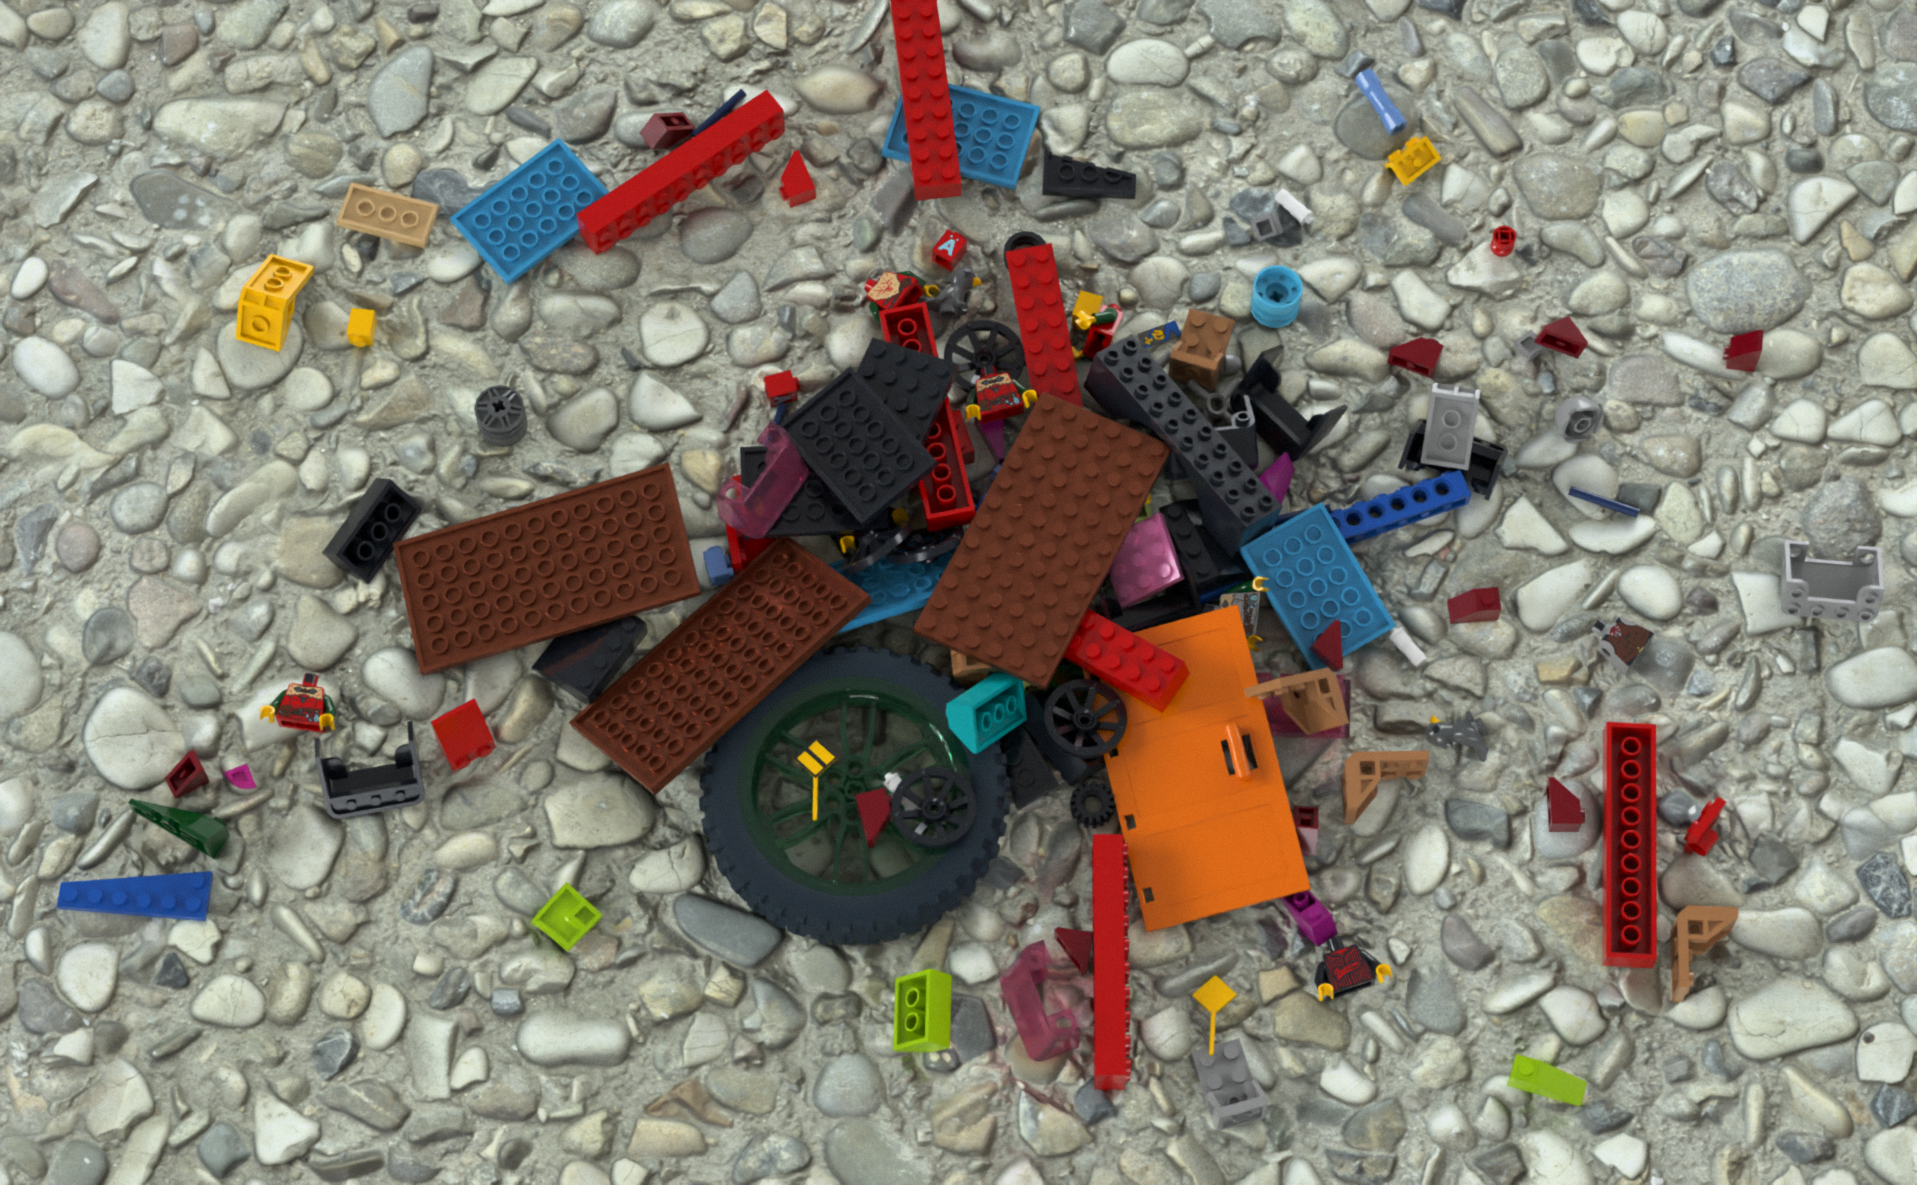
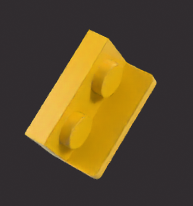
[1384,136,1442,186]

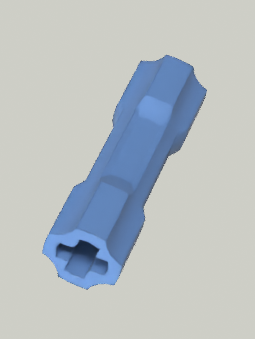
[1355,69,1407,135]

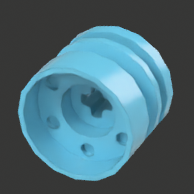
[1250,265,1303,328]

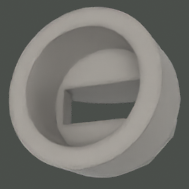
[1224,355,1241,374]

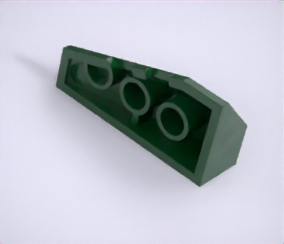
[128,799,230,859]

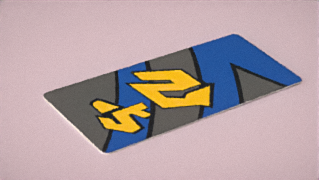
[1138,321,1181,349]

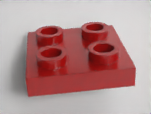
[1683,796,1726,856]

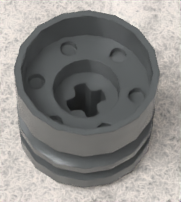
[474,385,528,447]

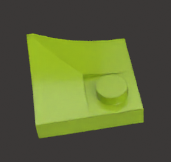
[531,882,603,952]

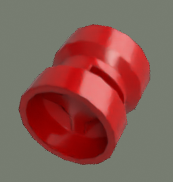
[1490,226,1516,257]

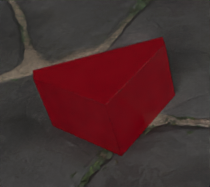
[1534,316,1588,359]
[1309,620,1343,672]
[164,750,210,798]
[1054,927,1093,976]

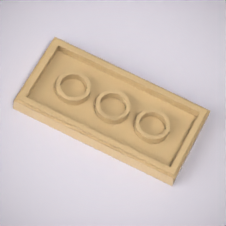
[336,182,440,248]

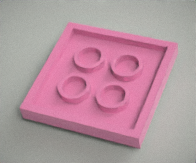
[1109,512,1185,609]

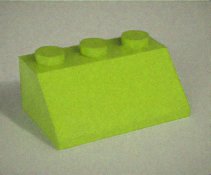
[893,968,952,1052]

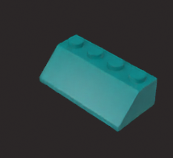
[946,671,1027,754]

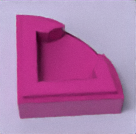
[224,763,256,789]

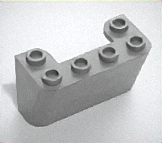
[1781,539,1885,622]

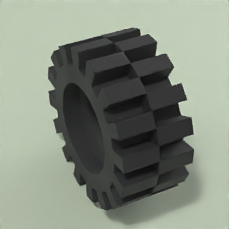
[1070,780,1115,829]

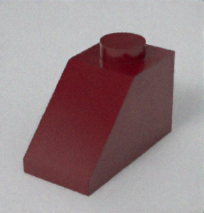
[639,112,696,150]
[1722,330,1763,372]
[1387,337,1444,379]
[1447,587,1501,624]
[1546,777,1585,832]
[856,788,892,849]
[1293,805,1319,857]

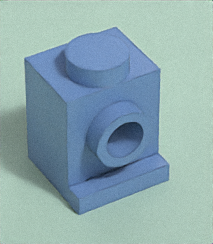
[703,546,734,587]

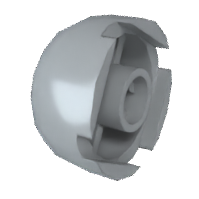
[1554,395,1604,443]

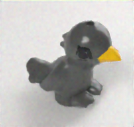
[918,267,982,320]
[1425,711,1489,762]

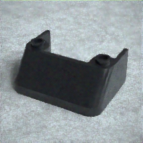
[1230,345,1348,462]
[1153,395,1259,480]
[1398,419,1509,501]
[1094,549,1203,633]
[314,721,425,819]

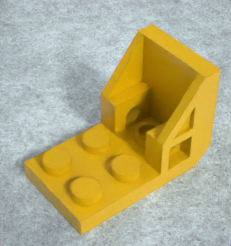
[236,254,314,352]

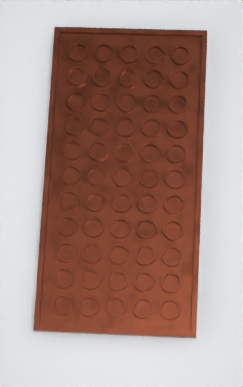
[913,391,1173,691]
[393,462,702,676]
[569,537,873,795]

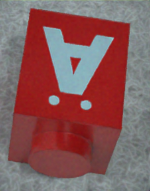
[932,229,967,272]
[763,370,801,408]

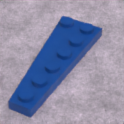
[57,871,213,921]

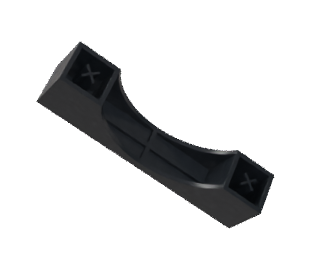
[1083,334,1283,559]

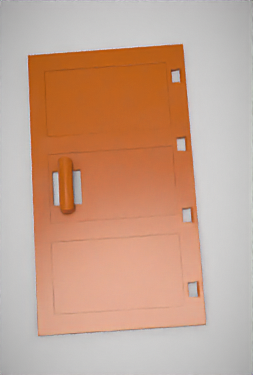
[1082,604,1311,933]

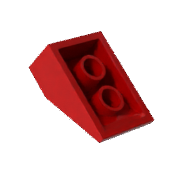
[431,698,496,771]

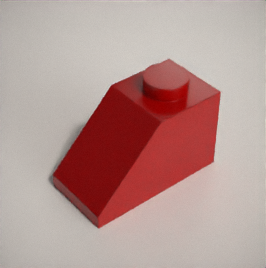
[779,150,816,208]

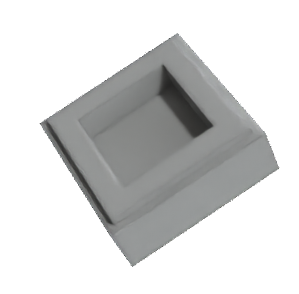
[1513,330,1546,363]

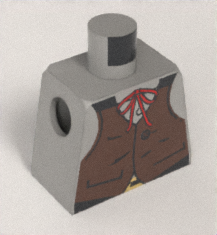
[1592,616,1655,676]

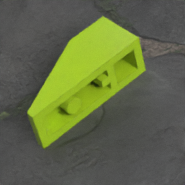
[1507,1054,1587,1107]

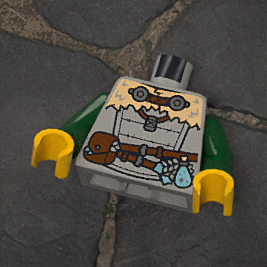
[1204,576,1269,652]

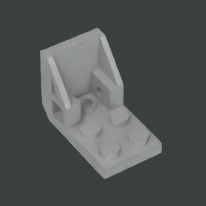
[1420,383,1480,470]
[1191,1038,1268,1132]

